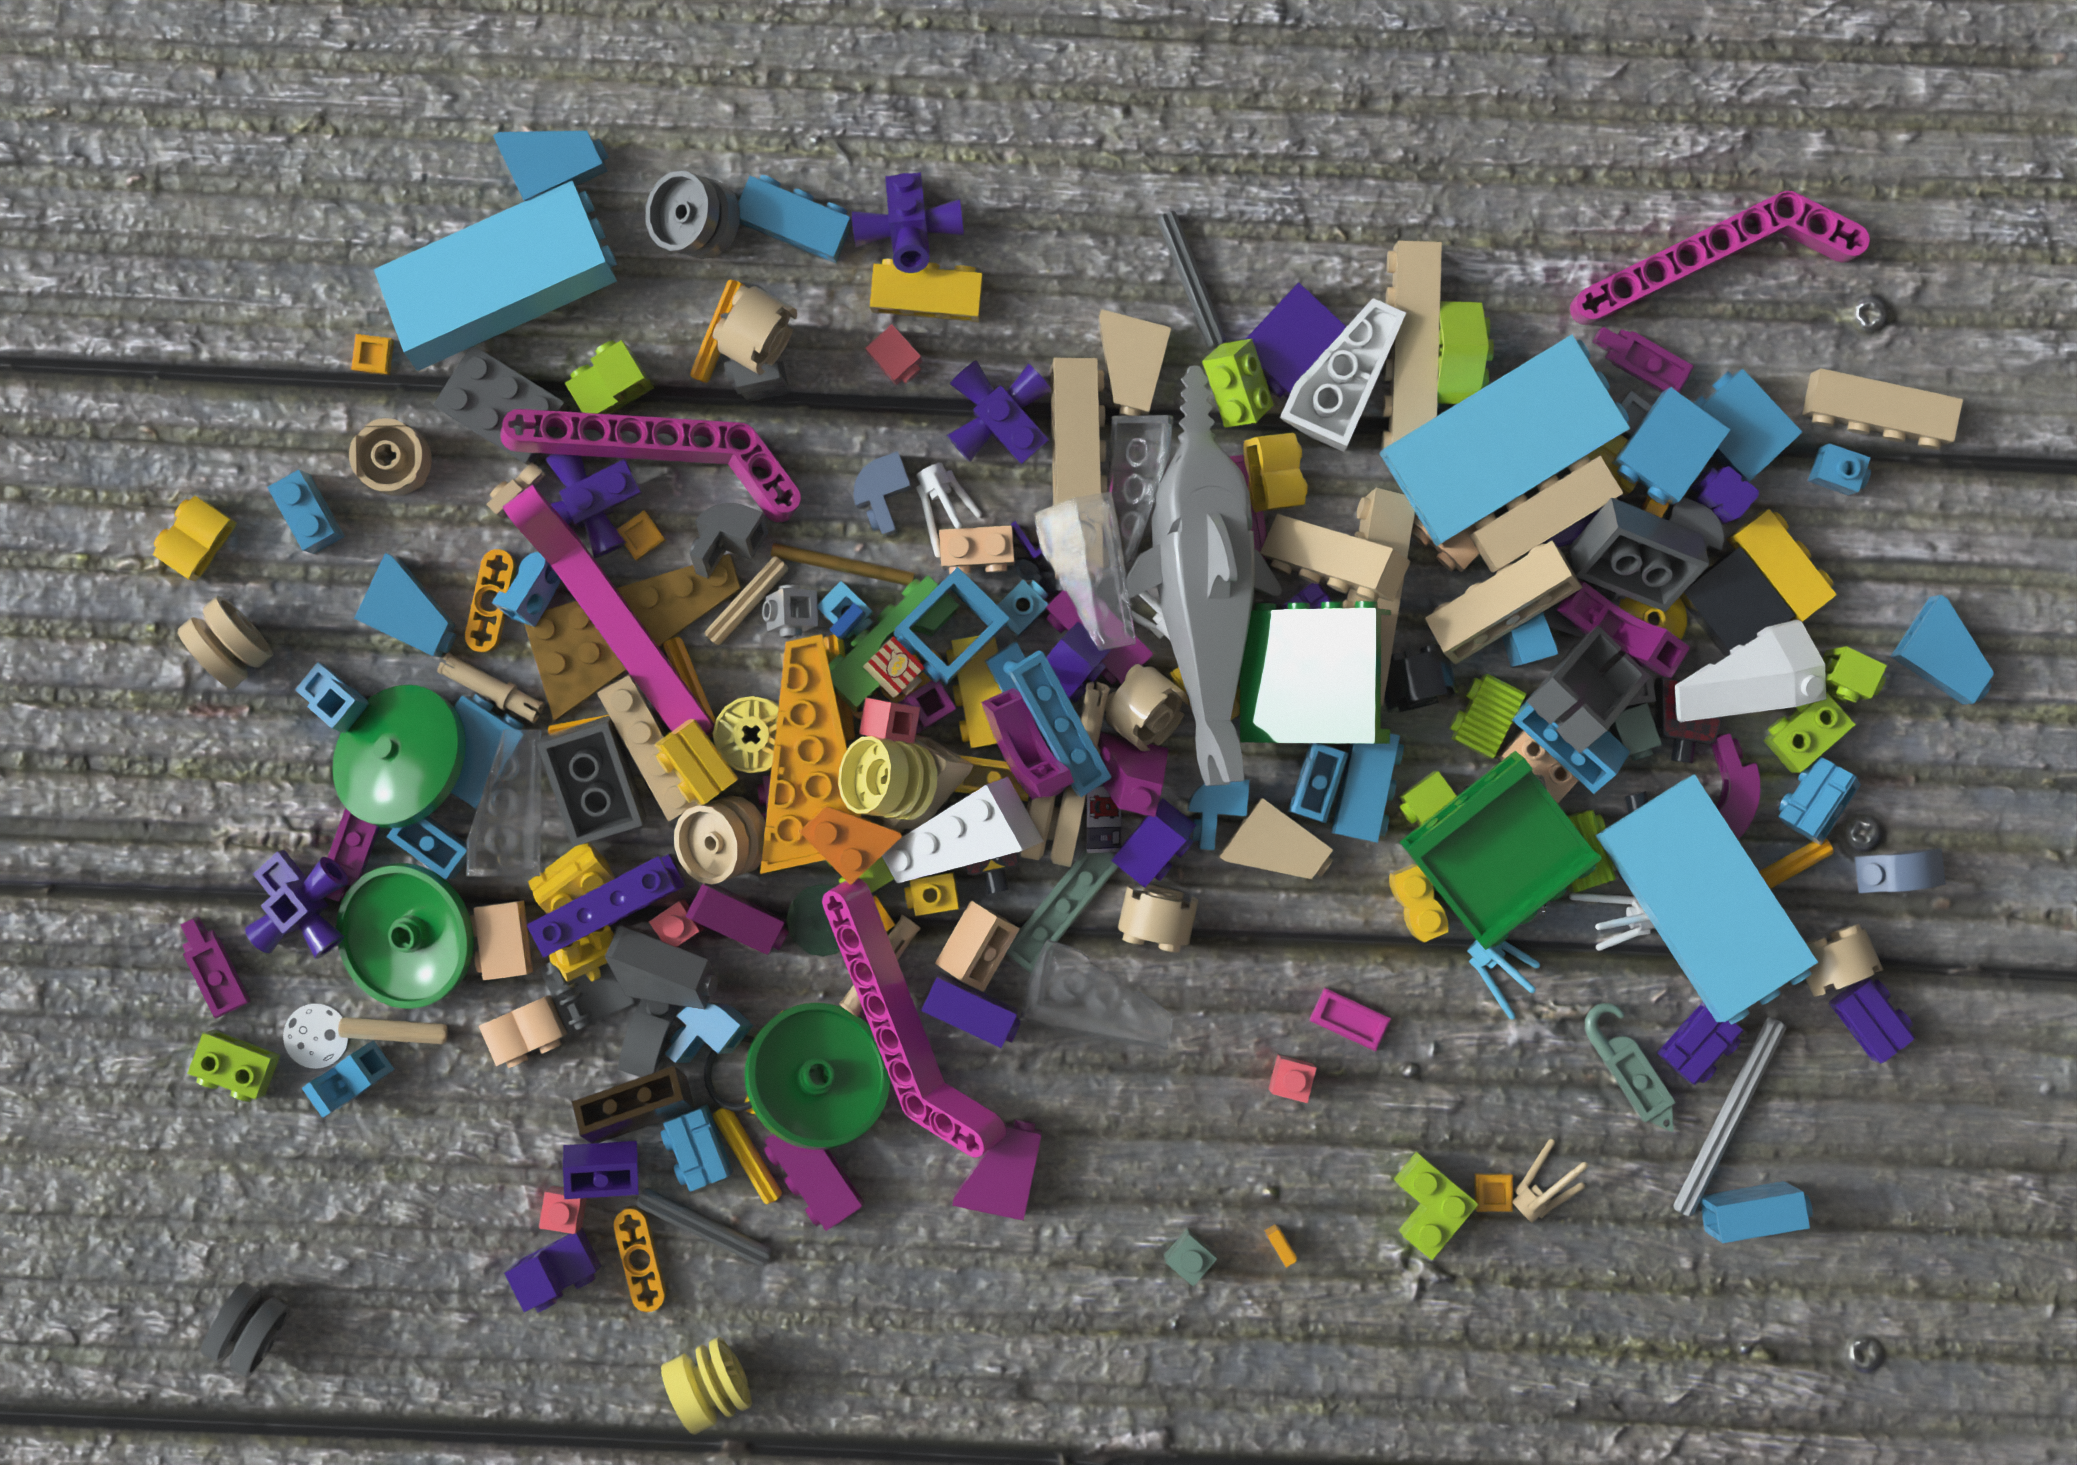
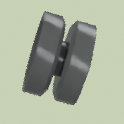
[645,170,740,259]
[201,1281,290,1378]

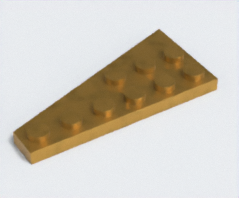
[524,554,742,721]

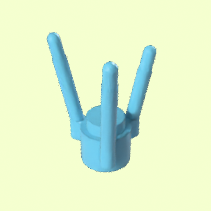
[1467,940,1540,1020]

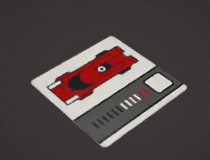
[1087,787,1121,853]

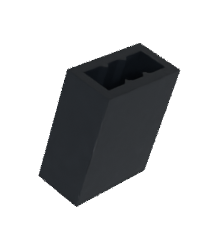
[1679,547,1795,657]

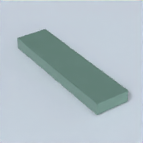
[1006,848,1118,973]

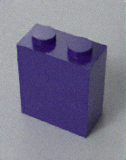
[1245,282,1346,399]
[921,972,1021,1048]

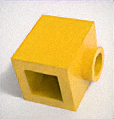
[904,872,960,916]

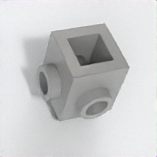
[762,585,818,639]

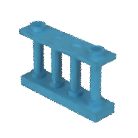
[985,642,1112,797]

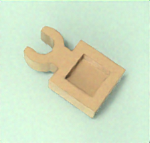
[486,462,546,518]

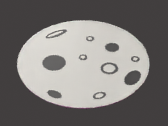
[283,1003,348,1069]

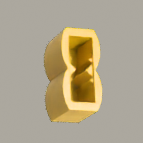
[1243,433,1308,512]
[153,495,237,582]
[1389,864,1448,943]

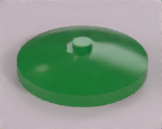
[333,685,466,828]
[336,863,474,1009]
[745,1003,890,1150]

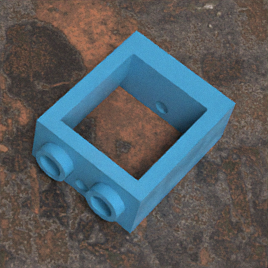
[894,567,1010,685]

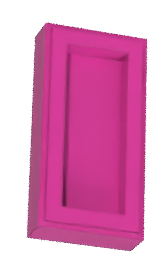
[1309,987,1391,1052]

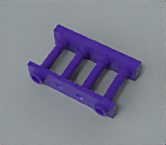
[527,854,687,958]

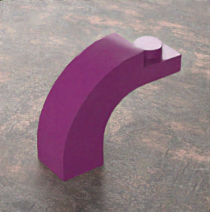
[1557,580,1690,678]
[981,688,1074,800]
[1710,733,1760,839]

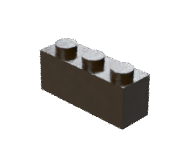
[571,1066,695,1143]

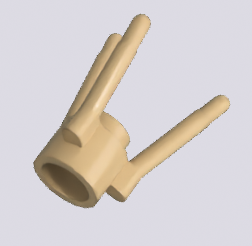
[1512,1139,1588,1223]

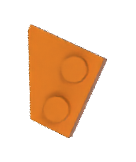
[799,805,902,885]

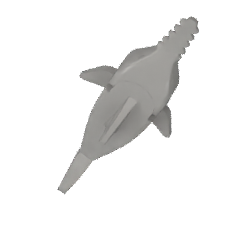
[1119,365,1282,786]

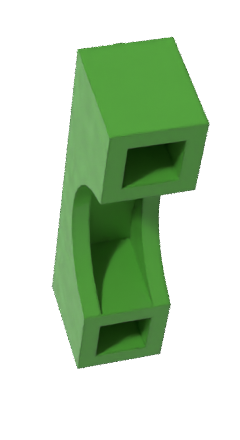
[829,575,959,713]

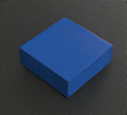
[829,603,866,640]

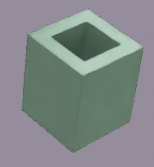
[1610,703,1661,761]
[1164,1228,1217,1287]

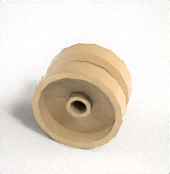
[178,595,273,689]
[1021,786,1086,867]
[674,795,766,885]

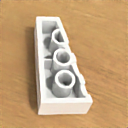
[882,777,1044,883]

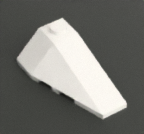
[1280,298,1406,452]
[1675,620,1826,722]

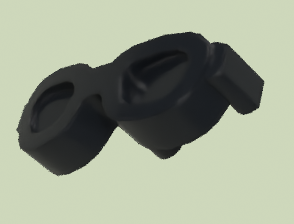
[1014,557,1065,593]

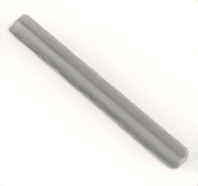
[1674,1017,1786,1217]

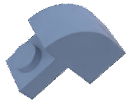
[853,451,912,537]
[1855,848,1946,893]

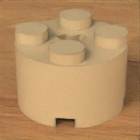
[712,285,797,375]
[349,418,432,496]
[1105,664,1188,751]
[1118,883,1198,952]
[1806,924,1883,997]

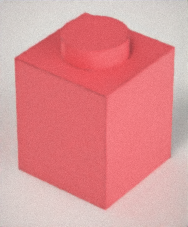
[865,324,923,385]
[859,698,920,743]
[649,899,705,948]
[1269,1054,1317,1103]
[539,1186,587,1234]

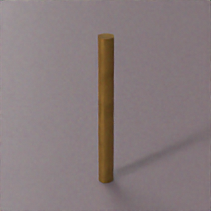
[771,543,915,586]

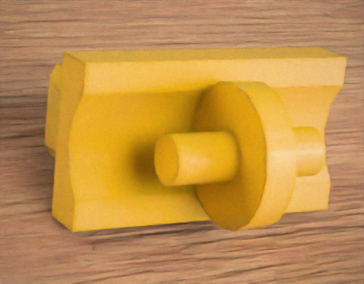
[549,925,614,982]

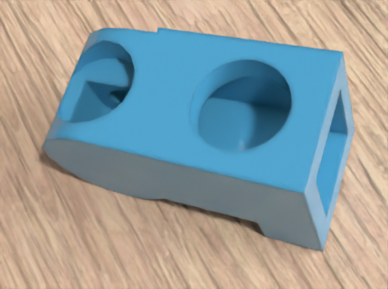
[492,552,561,627]

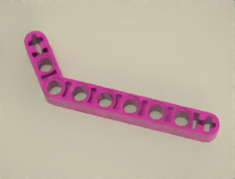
[1570,191,1870,325]
[500,409,801,522]
[503,484,715,736]
[822,878,1006,1158]

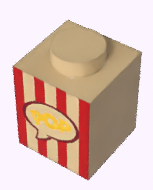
[862,636,925,698]

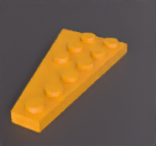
[760,634,862,874]

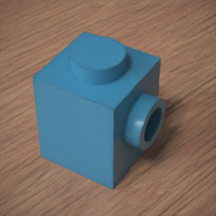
[1808,443,1871,496]

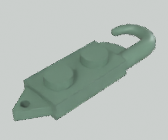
[1585,1003,1676,1132]

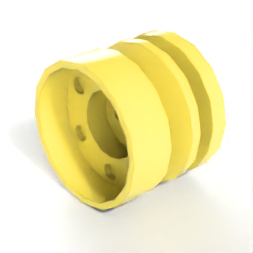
[713,696,779,773]
[838,736,938,820]
[661,1336,752,1435]

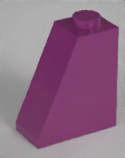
[1098,732,1168,817]
[685,883,789,955]
[952,1119,1042,1221]

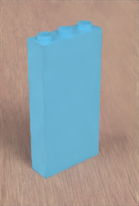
[374,180,617,371]
[1379,334,1630,546]
[1595,774,1818,1024]

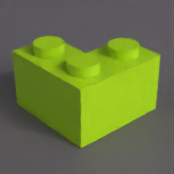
[1437,301,1494,404]
[565,340,654,414]
[1394,1151,1479,1260]

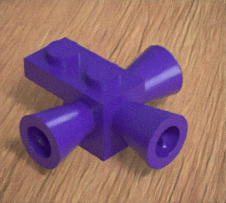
[852,172,964,273]
[946,360,1052,465]
[546,454,642,558]
[245,850,348,959]

